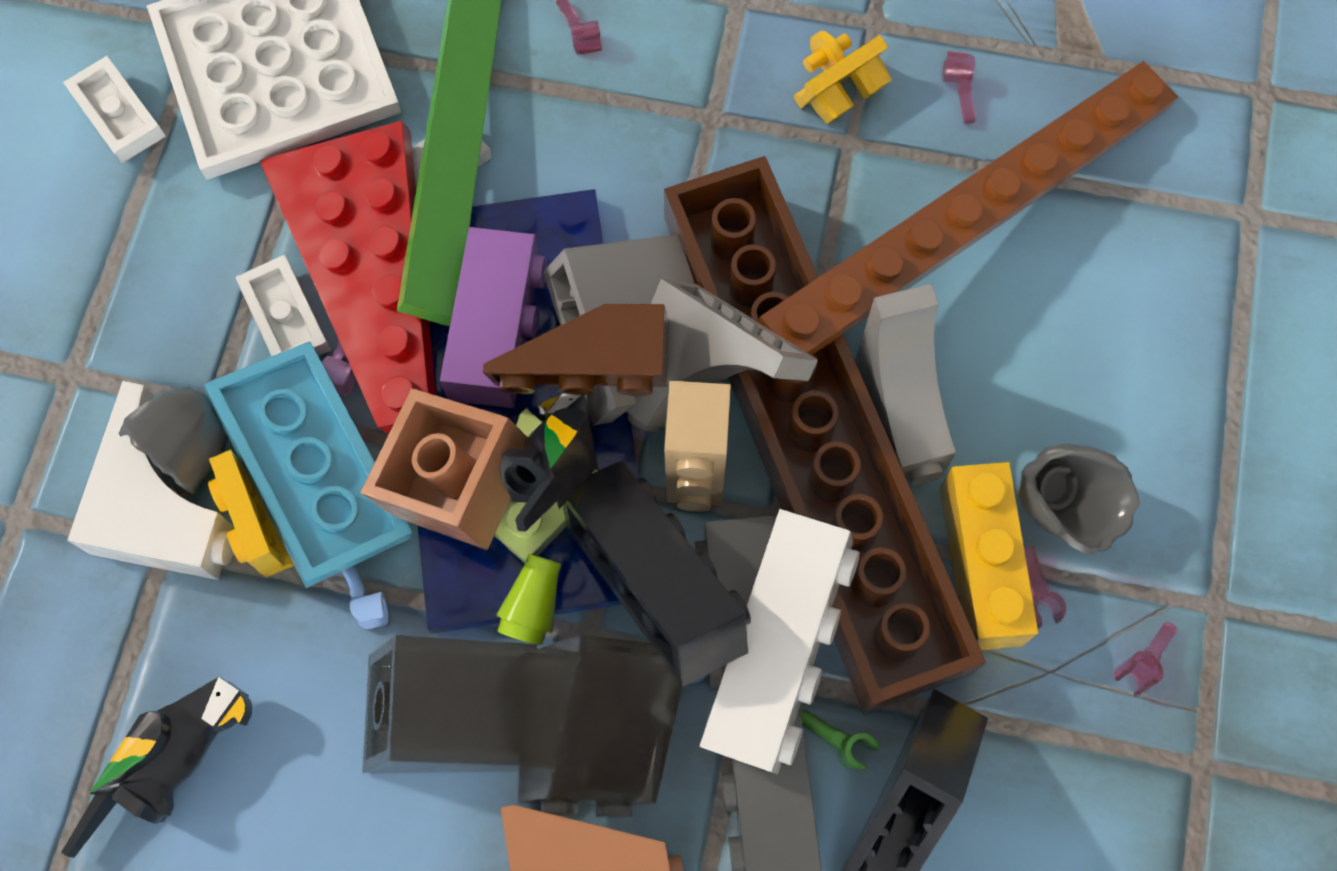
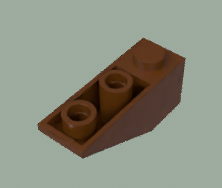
[483,304,669,396]

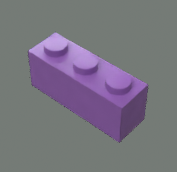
[440,227,547,409]

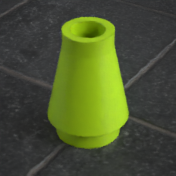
[496,553,562,645]

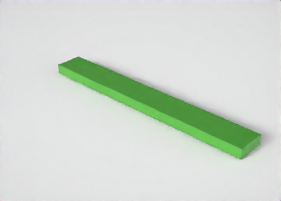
[397,0,502,326]

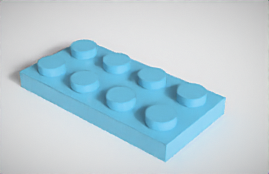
[204,341,412,588]

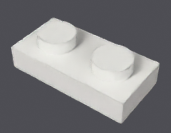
[63,56,166,163]
[235,254,331,356]

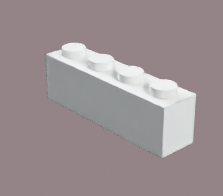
[699,509,860,775]

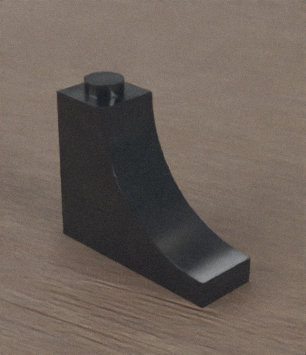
[840,689,988,871]

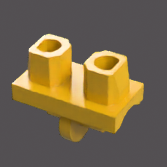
[793,30,892,125]

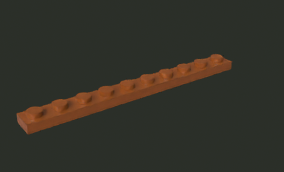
[758,61,1178,356]

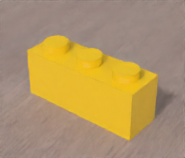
[940,462,1039,650]

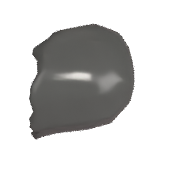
[119,387,228,494]
[1018,443,1140,555]

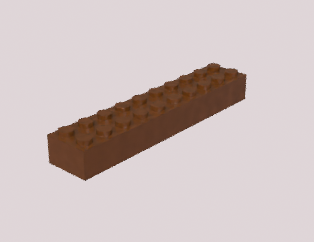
[664,156,986,715]

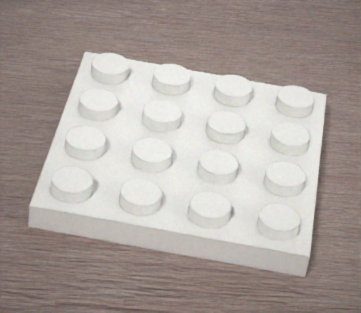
[147,0,402,180]

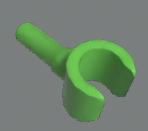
[801,709,880,770]

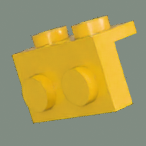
[208,450,294,578]

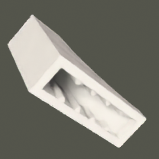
[67,381,235,580]

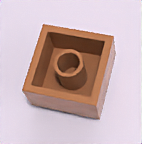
[360,388,527,550]

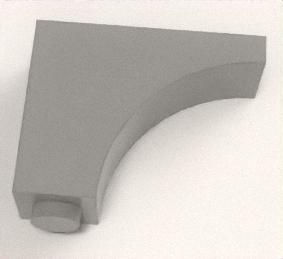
[543,234,695,426]
[626,279,818,432]
[855,283,956,485]

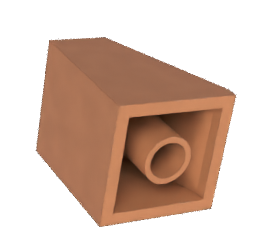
[500,805,684,871]

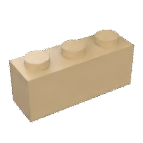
[664,381,731,512]

